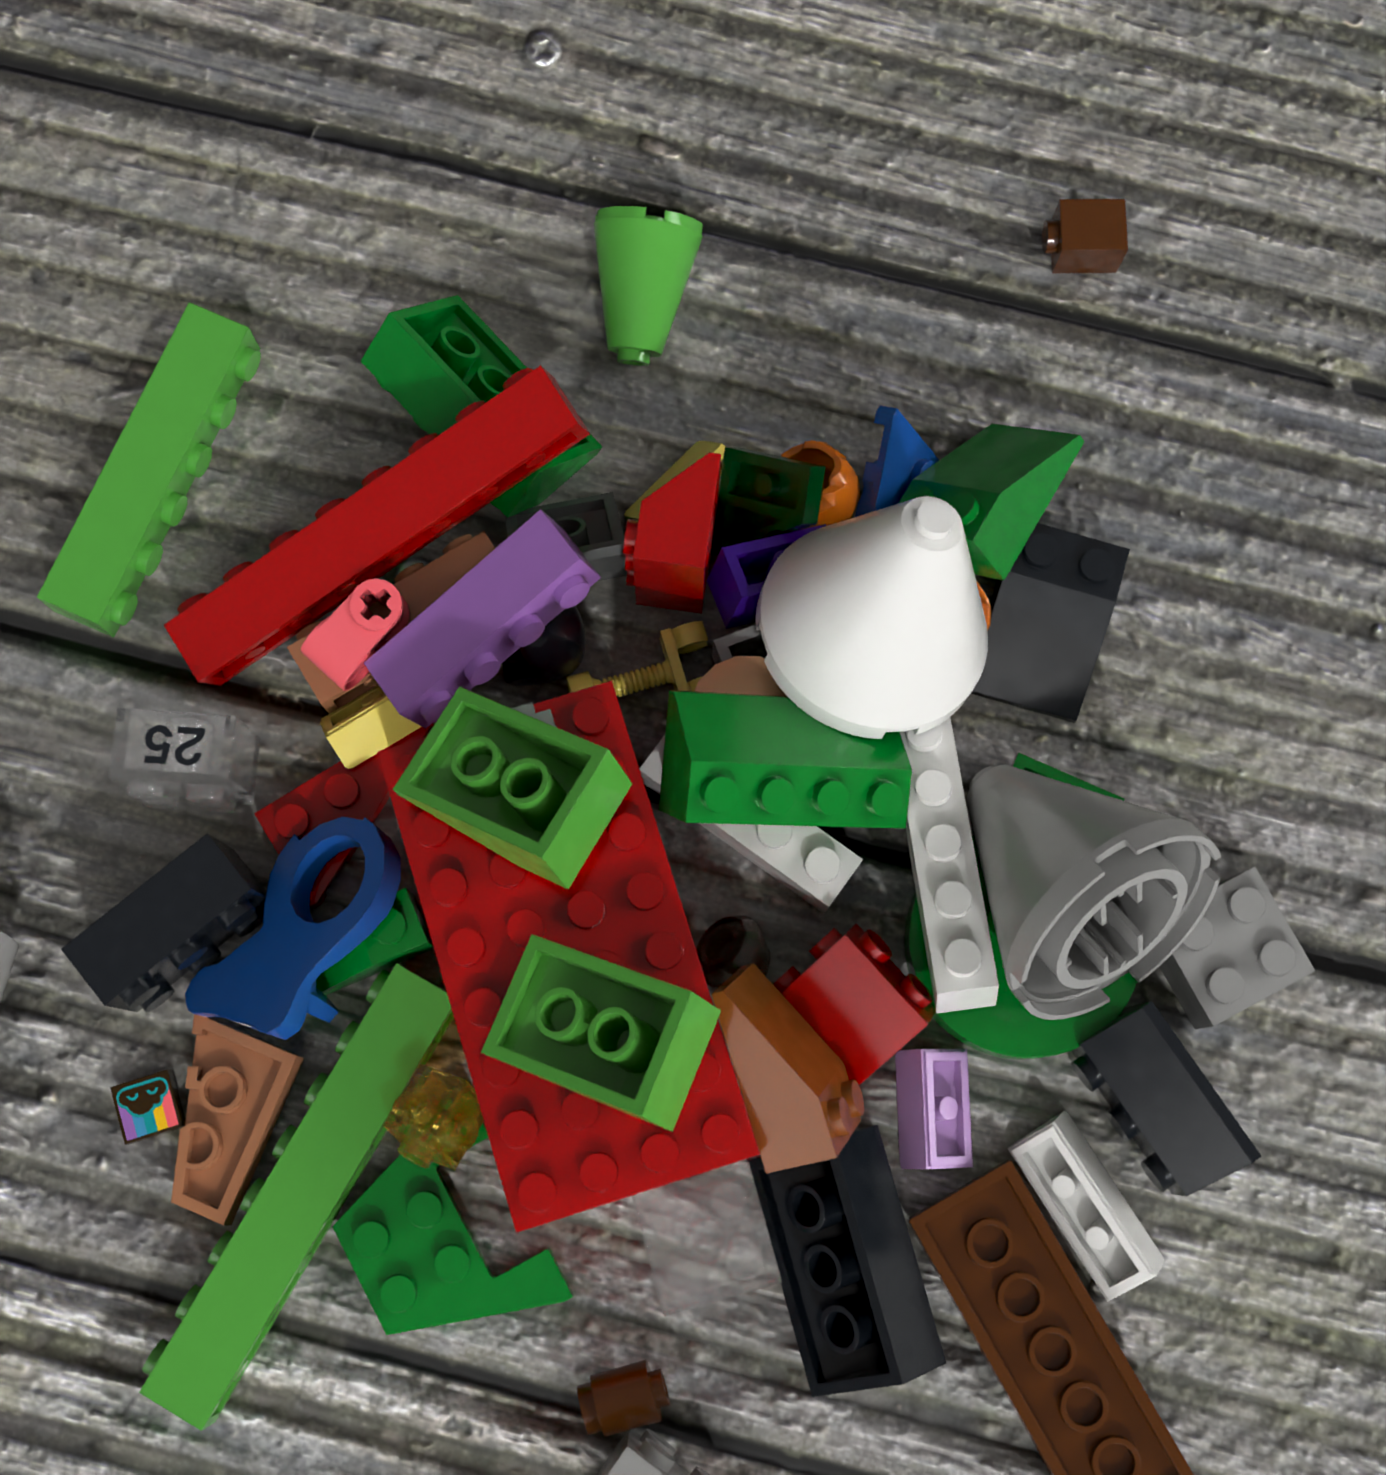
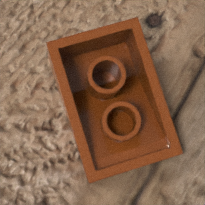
[711,963,864,1173]

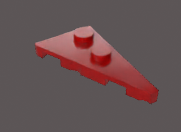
[254,723,434,909]

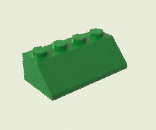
[361,295,603,518]
[659,690,912,829]

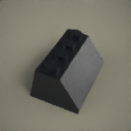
[747,1125,946,1397]

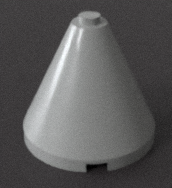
[966,765,1221,1020]

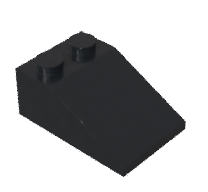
[971,523,1130,723]

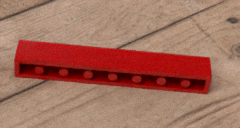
[164,365,590,686]

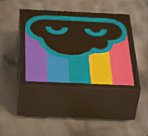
[110,1069,186,1145]

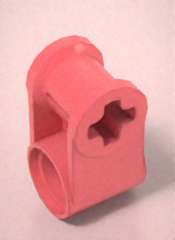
[301,578,411,691]

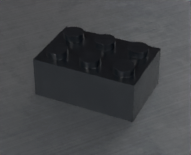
[61,833,267,1012]

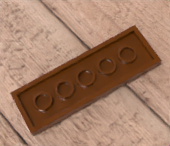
[906,1160,1194,1475]

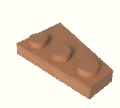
[171,1014,304,1225]

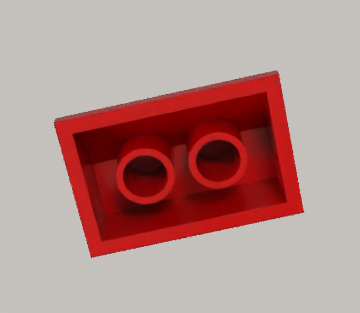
[623,452,721,614]

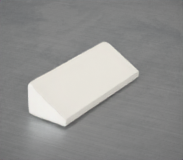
[1007,1111,1165,1302]

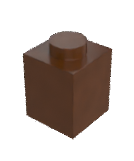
[1042,199,1128,273]

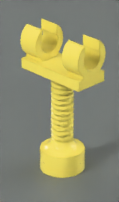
[566,621,708,697]

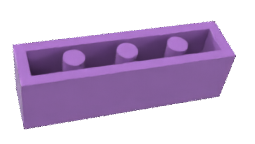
[364,509,601,728]

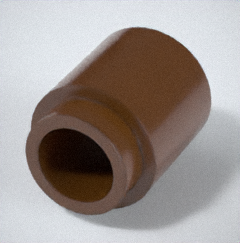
[577,1360,670,1437]

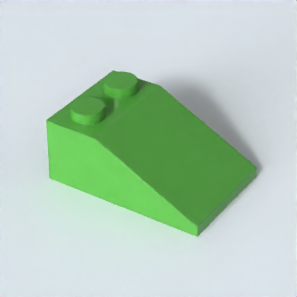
[393,686,632,889]
[481,934,721,1132]

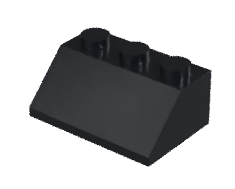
[1071,1001,1261,1196]

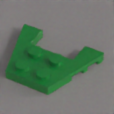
[332,1089,574,1335]

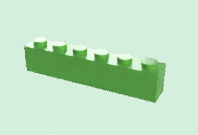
[37,302,261,638]

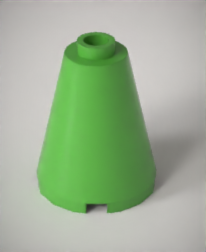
[594,206,703,366]

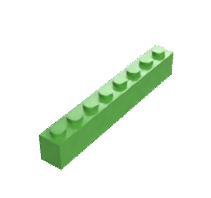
[139,963,454,1431]

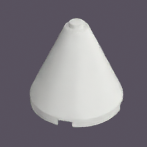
[755,496,988,739]

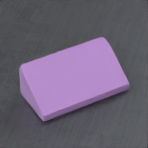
[895,1049,973,1169]

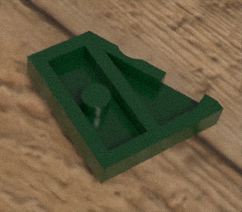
[711,447,826,555]

